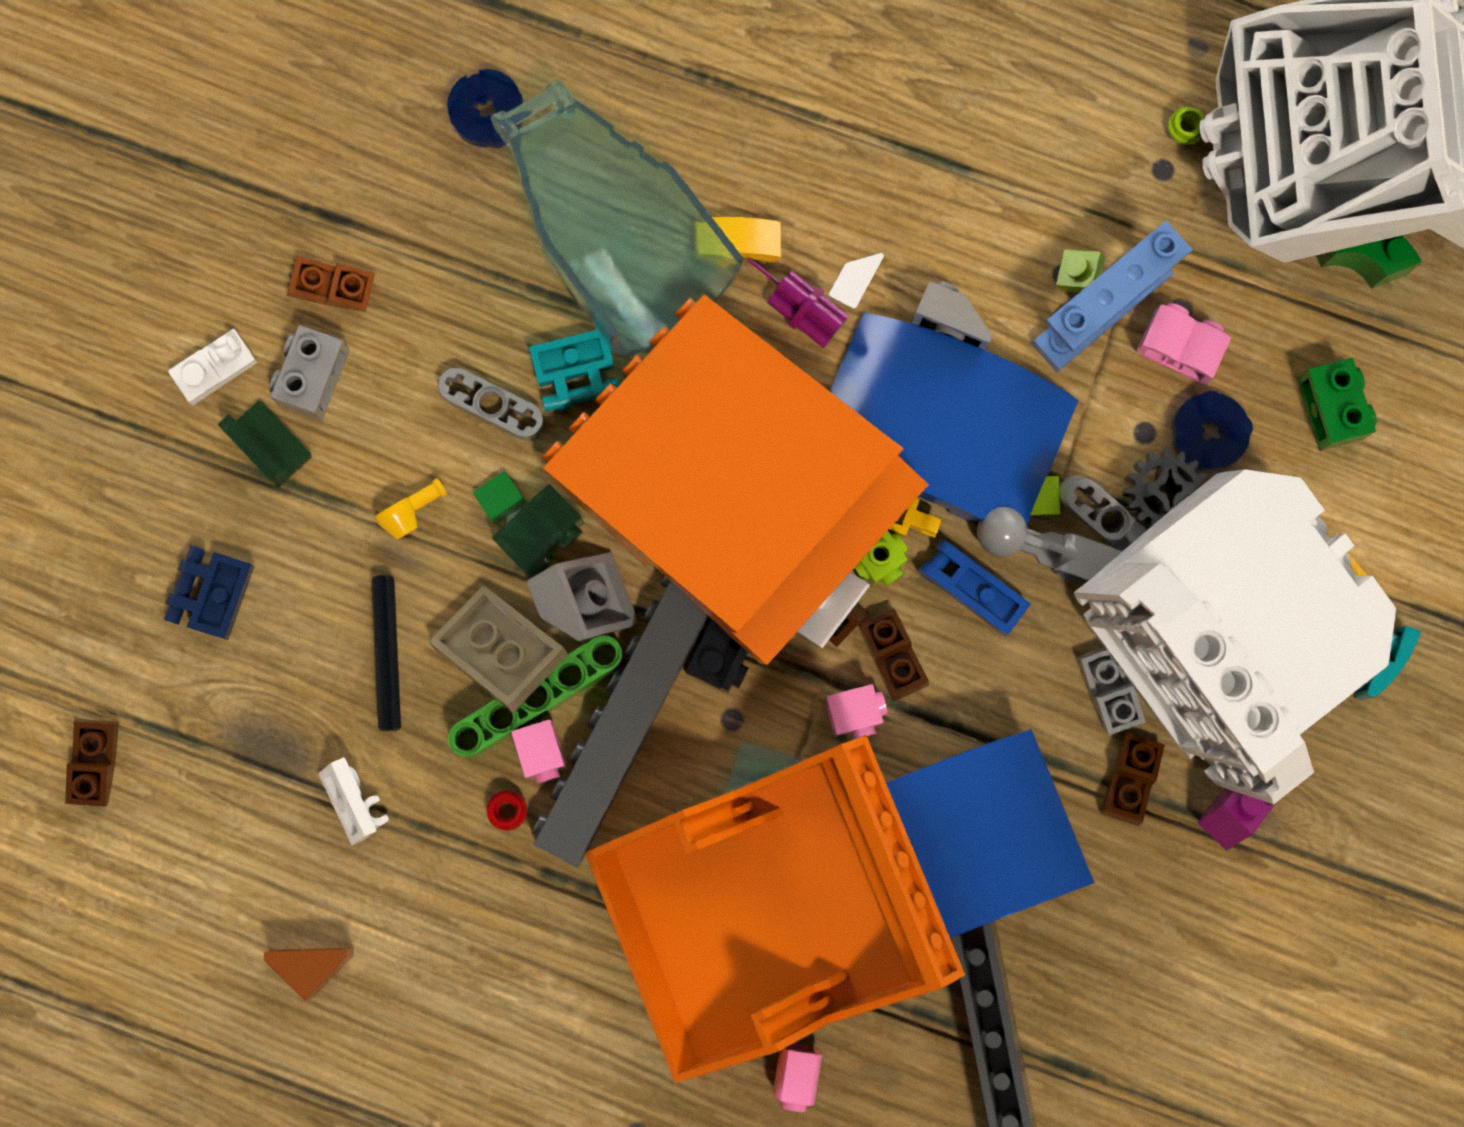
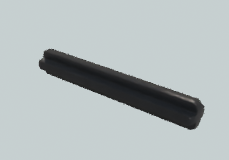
[372,575,401,732]

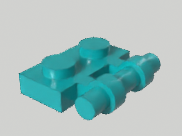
[529,328,619,412]

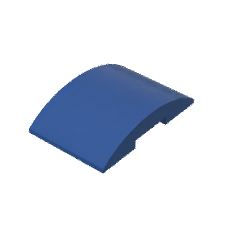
[830,312,1079,525]
[886,729,1095,938]

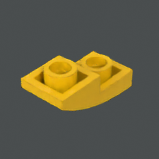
[698,217,781,263]

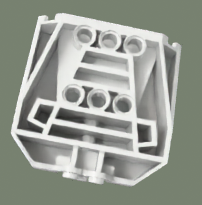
[1199,0,1464,263]
[1074,469,1396,805]

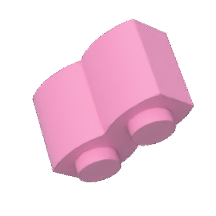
[1136,303,1232,385]
[773,1043,823,1112]

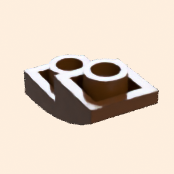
[859,608,929,702]
[65,719,119,807]
[1101,733,1165,826]

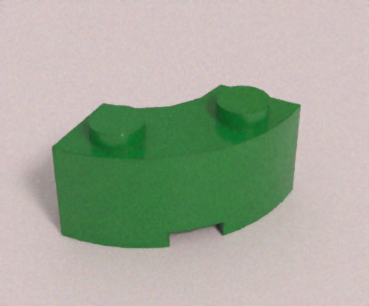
[1316,235,1422,289]

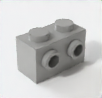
[269,325,350,421]

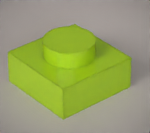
[1056,249,1105,292]

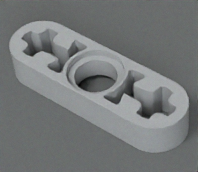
[438,368,544,441]

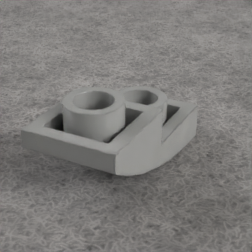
[1077,647,1146,735]

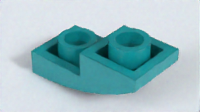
[1354,625,1421,700]

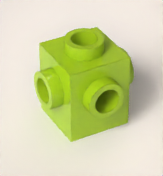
[853,531,908,588]

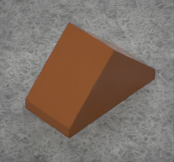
[264,948,354,1001]

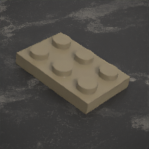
[428,585,568,713]

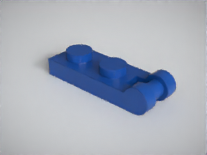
[918,539,1031,637]

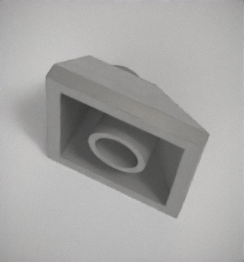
[911,281,992,350]
[526,552,639,641]

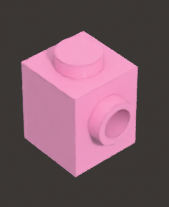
[824,684,888,740]
[511,719,567,784]

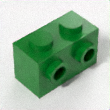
[1297,358,1377,451]

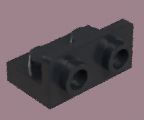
[685,619,749,694]

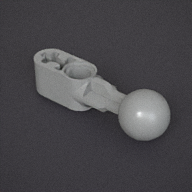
[1059,475,1146,551]
[977,507,1123,585]

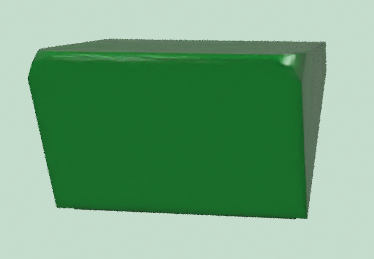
[473,470,527,525]

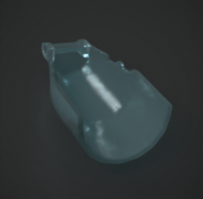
[491,80,743,356]

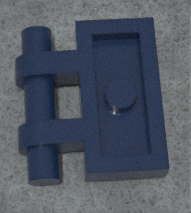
[164,545,255,640]

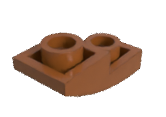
[287,256,375,312]

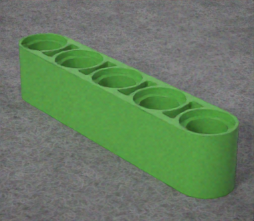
[448,635,623,758]

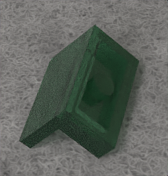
[217,401,312,488]

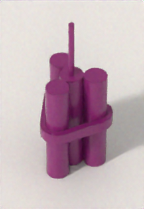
[747,258,849,348]

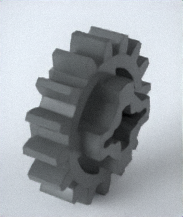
[1122,449,1208,530]

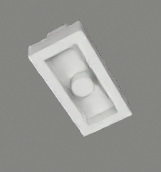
[168,328,258,406]
[318,757,389,846]

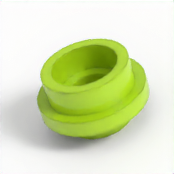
[1168,107,1205,145]

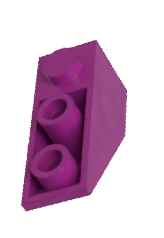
[1197,788,1276,851]

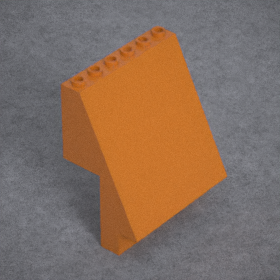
[541,295,929,665]
[585,735,965,1083]

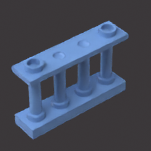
[1032,221,1192,373]

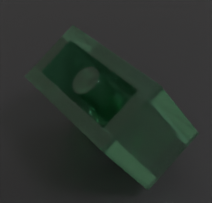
[492,484,584,577]

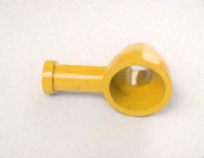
[374,478,447,540]

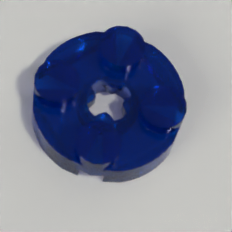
[447,69,525,149]
[1171,391,1253,470]

